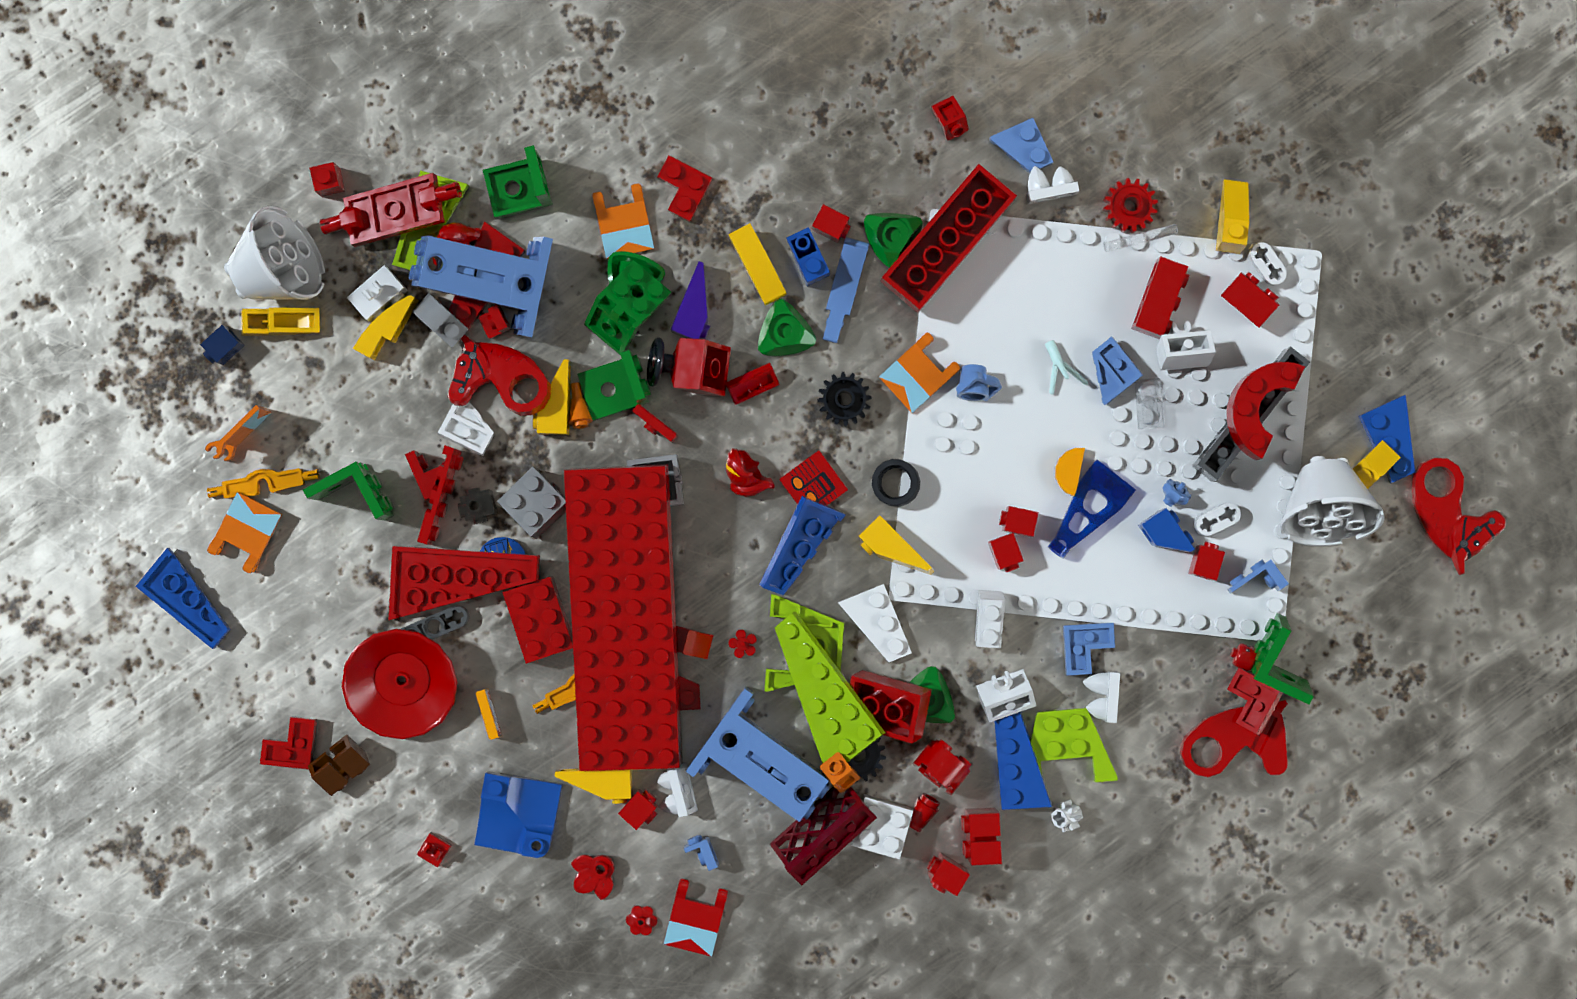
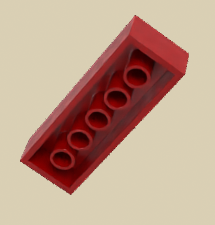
[880,164,1017,313]

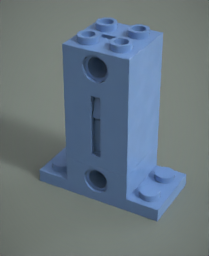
[409,236,553,337]
[686,687,830,822]

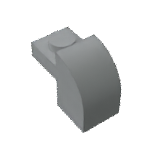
[412,293,469,347]

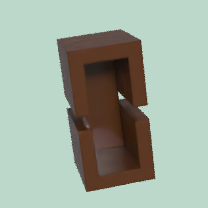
[308,734,370,796]

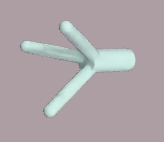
[1045,340,1088,395]

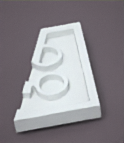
[838,584,912,662]

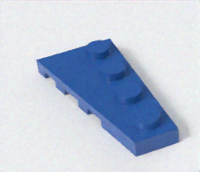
[759,496,846,595]
[136,548,231,649]
[995,712,1053,810]

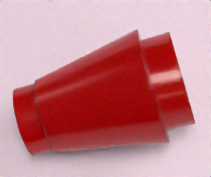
[909,793,940,832]

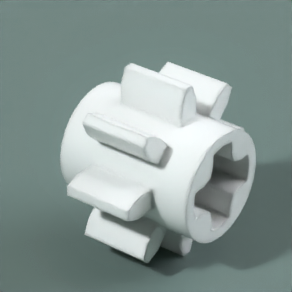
[1051,800,1083,832]

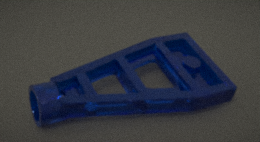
[1048,459,1136,559]

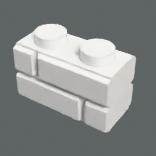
[975,590,1005,648]

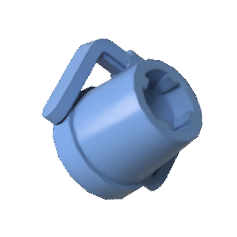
[956,364,1002,401]

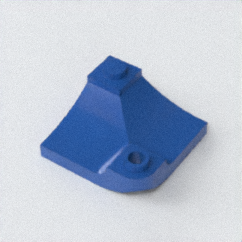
[474,771,563,858]

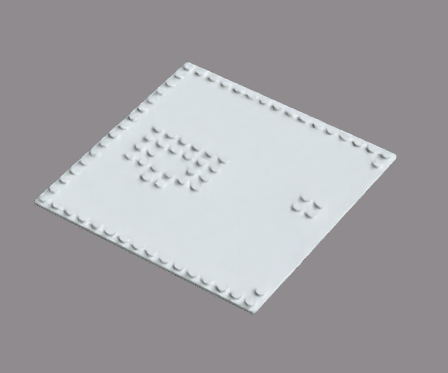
[888,209,1322,641]

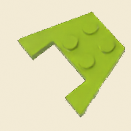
[765,594,844,692]
[1030,707,1118,783]

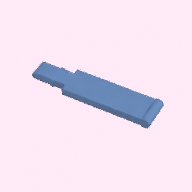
[823,237,869,343]

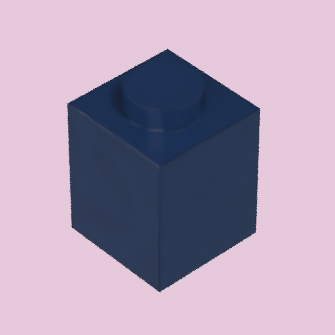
[200,325,245,365]

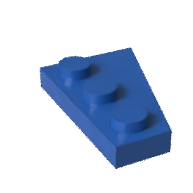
[1358,395,1415,483]

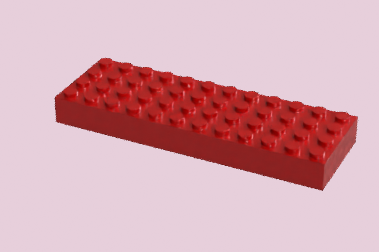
[564,464,683,771]

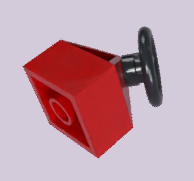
[647,337,731,396]

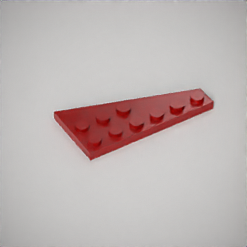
[388,546,540,620]

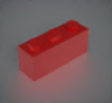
[1131,256,1190,339]

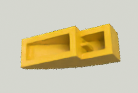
[728,223,787,306]
[352,295,419,360]
[241,308,320,336]

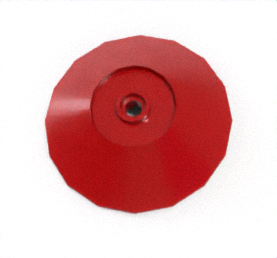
[341,629,458,740]

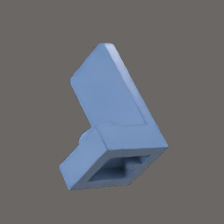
[1228,559,1289,594]

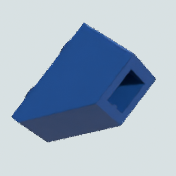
[786,227,830,287]
[1138,508,1195,552]

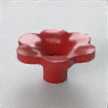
[626,905,657,936]

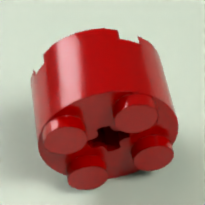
[912,739,972,795]

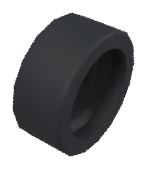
[872,459,920,507]

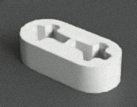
[1248,242,1287,285]
[1194,503,1241,536]

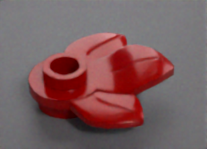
[571,854,615,900]

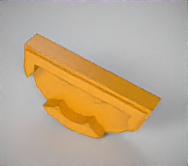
[1055,448,1085,497]

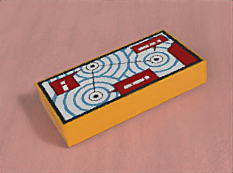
[475,688,502,740]

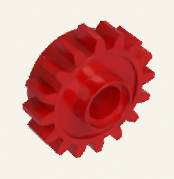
[1102,178,1158,234]

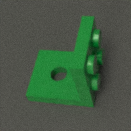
[483,145,553,219]
[584,260,671,355]
[577,350,651,421]
[303,461,394,521]
[1251,613,1314,705]

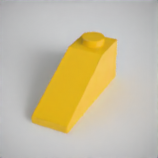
[1216,179,1249,254]
[533,359,571,436]
[859,515,934,575]
[555,768,633,804]

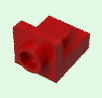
[931,95,969,140]
[479,304,511,339]

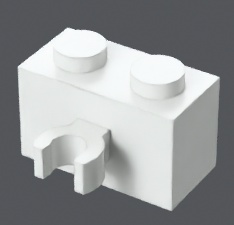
[347,265,408,323]
[1156,321,1216,371]
[976,669,1036,723]

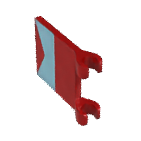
[663,879,728,957]

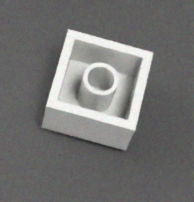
[850,794,913,859]

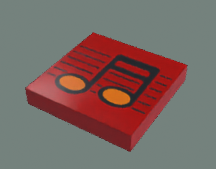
[779,450,848,506]

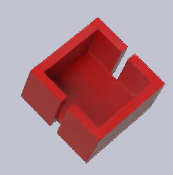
[961,807,1002,865]

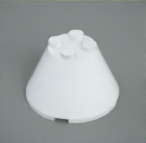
[224,206,325,300]
[1280,456,1384,546]

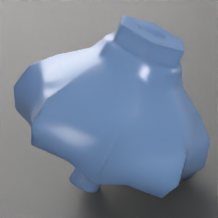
[1163,479,1191,507]

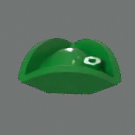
[864,213,923,267]
[607,251,665,298]
[758,298,816,356]
[909,666,955,724]

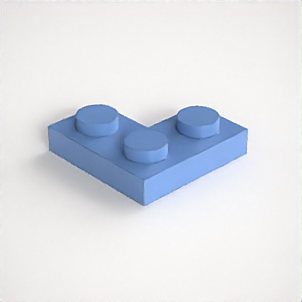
[1063,623,1115,675]

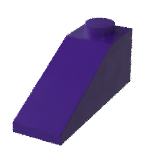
[670,261,711,339]

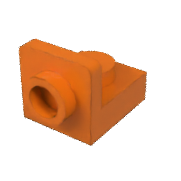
[820,752,860,793]

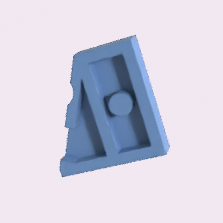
[989,118,1053,174]
[1092,336,1144,405]

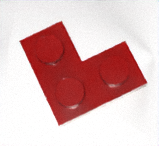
[657,155,713,222]
[1227,668,1283,736]
[260,716,317,769]

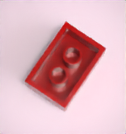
[502,576,573,664]
[850,670,932,744]

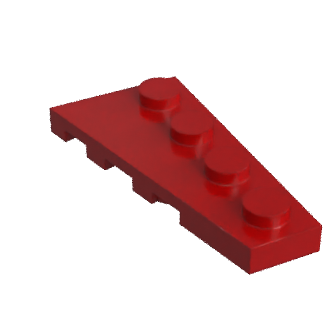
[449,221,525,331]
[417,445,464,545]

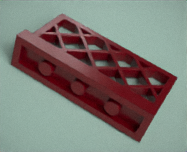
[770,786,877,885]

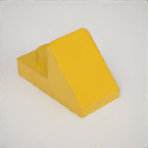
[1353,440,1401,489]

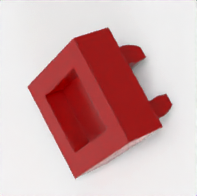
[416,832,452,868]

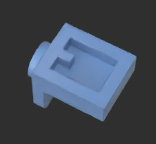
[684,835,719,871]

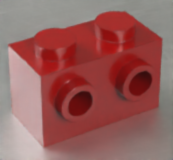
[1221,272,1279,328]
[927,852,970,896]

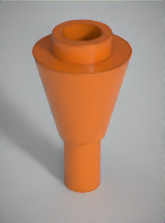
[568,382,593,429]

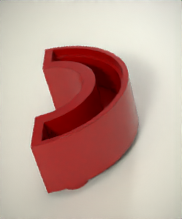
[1226,362,1305,460]

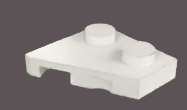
[438,402,494,456]

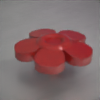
[728,629,757,658]

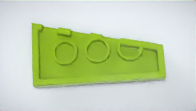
[392,170,469,271]

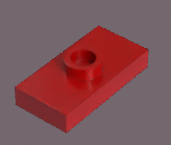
[725,363,780,405]
[632,404,678,443]

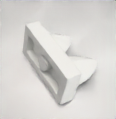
[1026,166,1079,204]
[1083,671,1120,723]
[657,762,698,817]

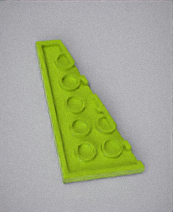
[774,612,885,764]

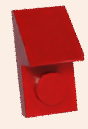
[405,450,439,501]
[676,626,714,659]

